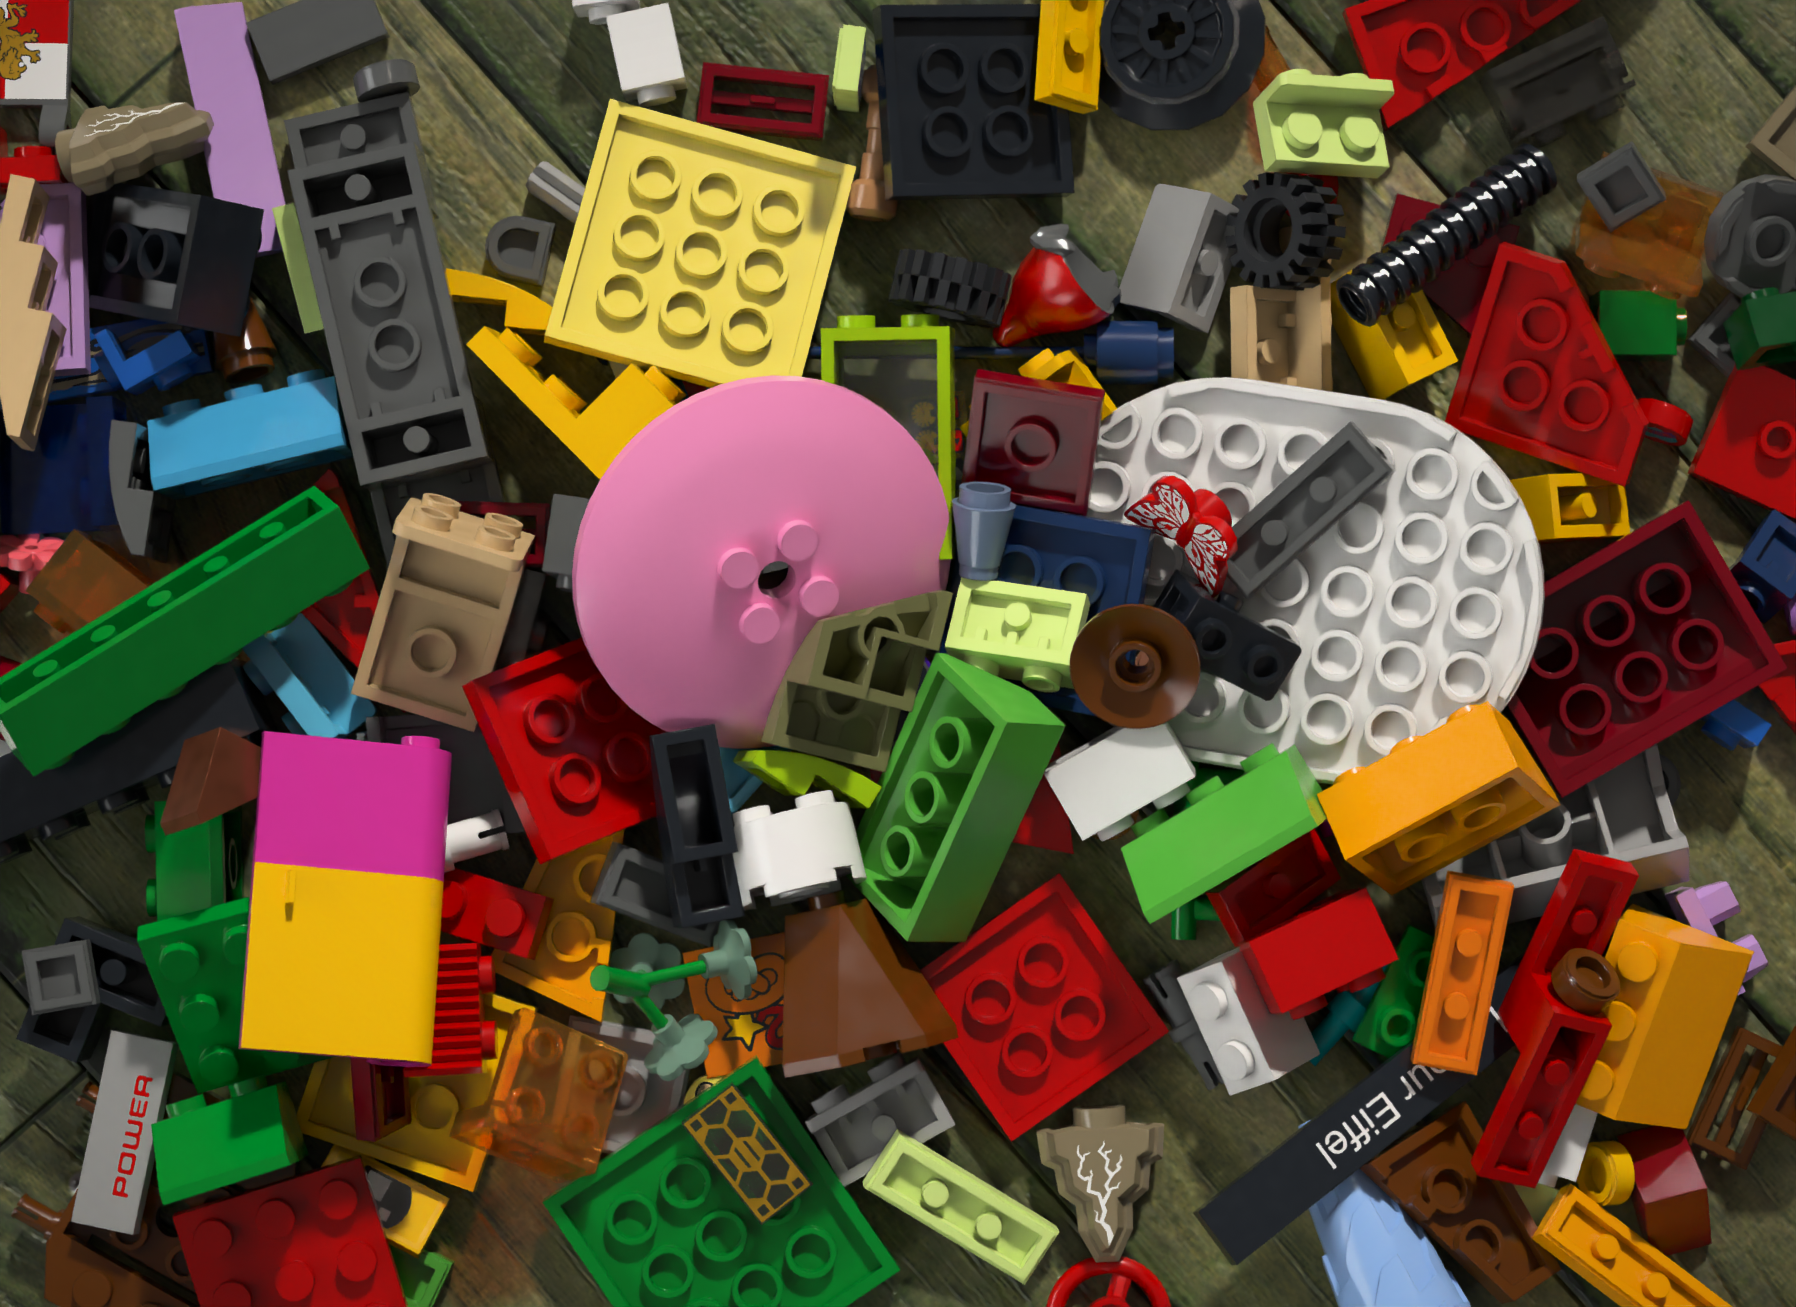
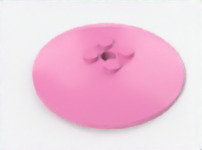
[572,376,951,749]

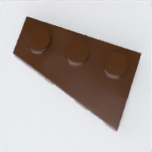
[1360,1101,1561,1304]

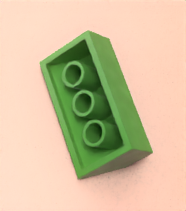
[845,653,1065,942]

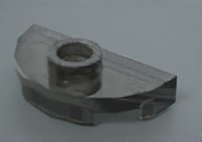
[495,569,552,671]

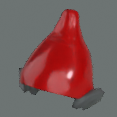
[992,224,1122,347]

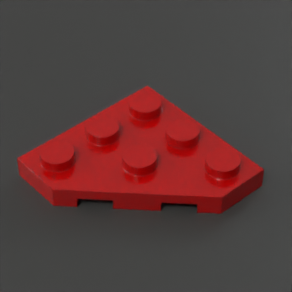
[1445,242,1649,487]

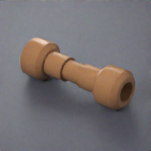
[846,64,898,222]

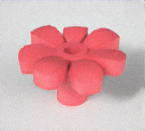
[0,531,73,594]

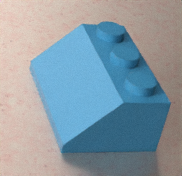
[147,369,353,500]

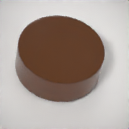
[1551,948,1620,1015]

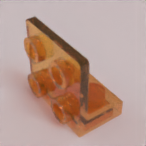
[449,1007,628,1183]

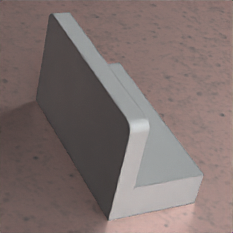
[1119,184,1239,333]

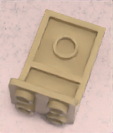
[351,493,535,732]

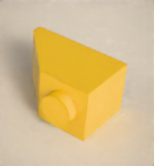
[1510,473,1630,545]

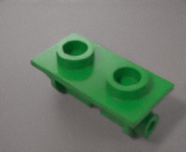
[1352,924,1434,1058]

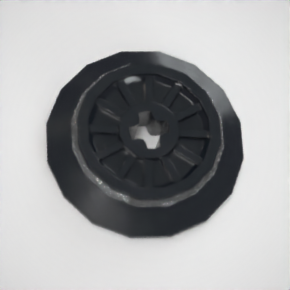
[1098,0,1266,131]

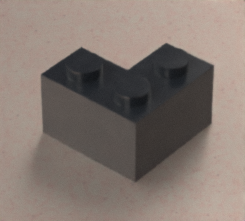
[16,916,170,1063]

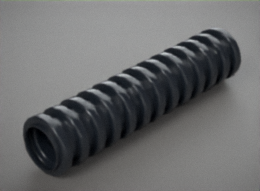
[1336,143,1557,327]

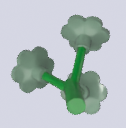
[590,919,758,1081]

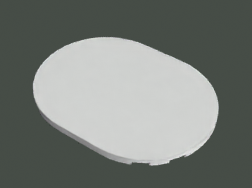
[1087,377,1545,784]

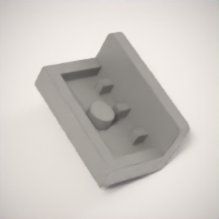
[805,1053,955,1187]

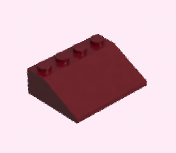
[1504,500,1787,798]

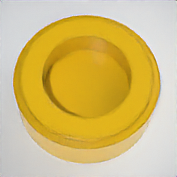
[1577,1141,1635,1206]

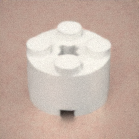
[732,790,867,910]

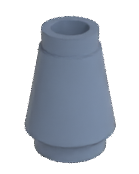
[952,482,1016,581]

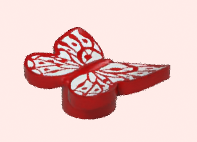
[1124,476,1238,598]

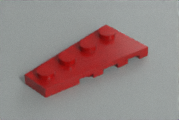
[1342,0,1584,132]

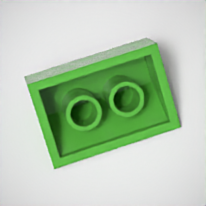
[1121,743,1327,924]

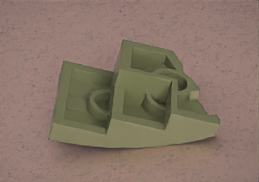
[761,590,953,772]

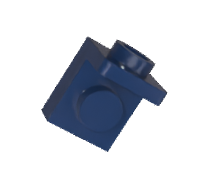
[1729,509,1796,623]

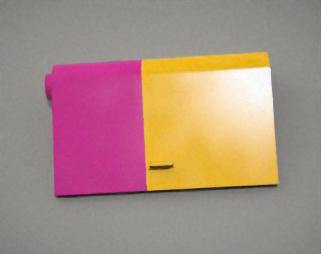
[239,731,452,1067]

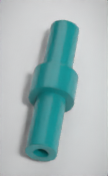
[1309,964,1388,1066]

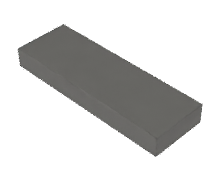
[1227,422,1395,600]

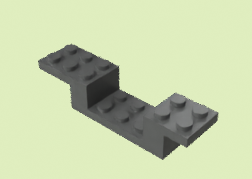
[284,91,525,589]

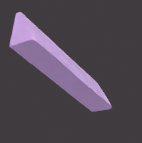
[174,2,286,258]

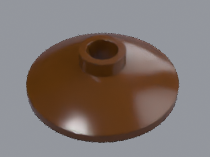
[1070,604,1201,729]

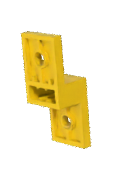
[466,326,687,479]

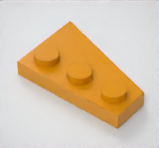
[491,829,626,1022]

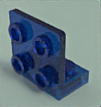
[0,396,127,535]

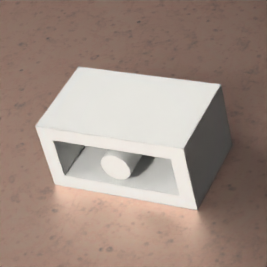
[1044,722,1195,841]
[1177,948,1320,1096]

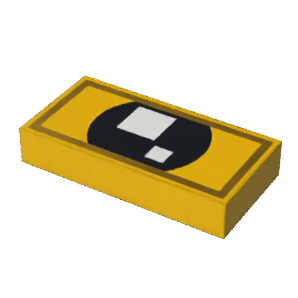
[321,1144,450,1259]

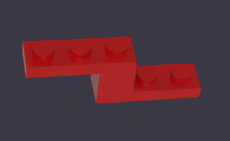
[1470,849,1640,1189]

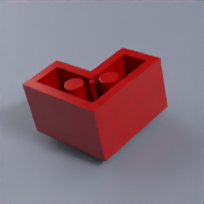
[1238,887,1399,1020]

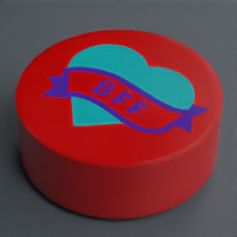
[1637,398,1693,446]

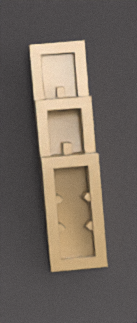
[0,174,67,451]

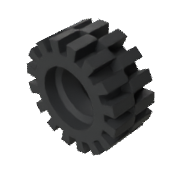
[1225,172,1346,291]
[888,249,1012,328]

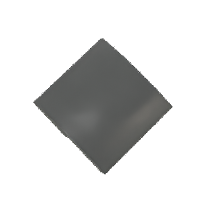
[109,420,176,563]

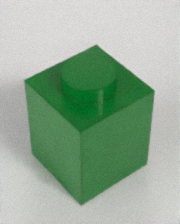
[1589,290,1687,362]

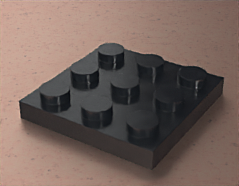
[873,4,1075,201]

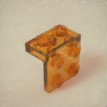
[1575,151,1724,300]

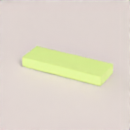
[862,1129,1060,1285]

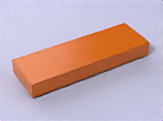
[1410,871,1514,1075]

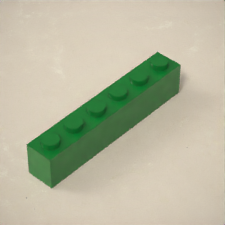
[0,486,370,777]

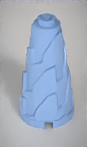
[1298,1120,1471,1307]

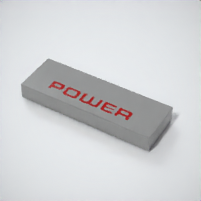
[71,1030,179,1235]

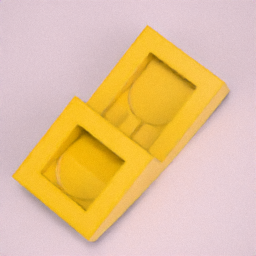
[446,268,552,336]

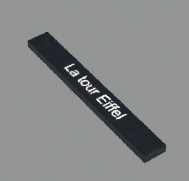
[1193,933,1614,1266]

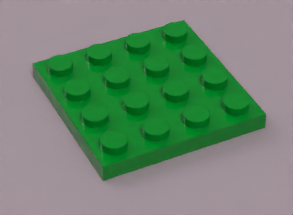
[542,1055,900,1307]

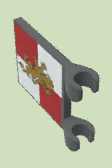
[0,0,74,154]

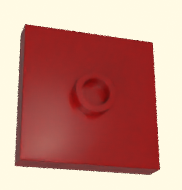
[1687,365,1796,523]

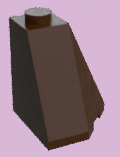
[782,890,958,1078]

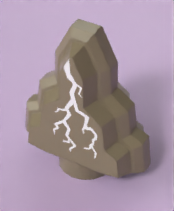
[55,102,214,196]
[1036,1105,1164,1263]

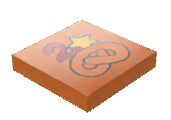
[682,932,785,1079]

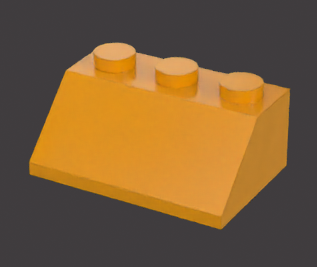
[1316,701,1560,896]
[1576,904,1754,1129]

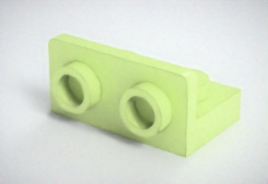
[1253,69,1395,178]
[945,577,1090,692]

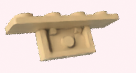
[1230,226,1333,392]

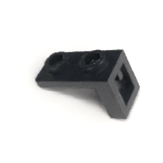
[1153,569,1302,701]

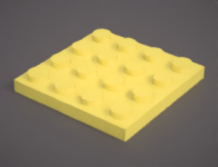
[544,99,856,388]

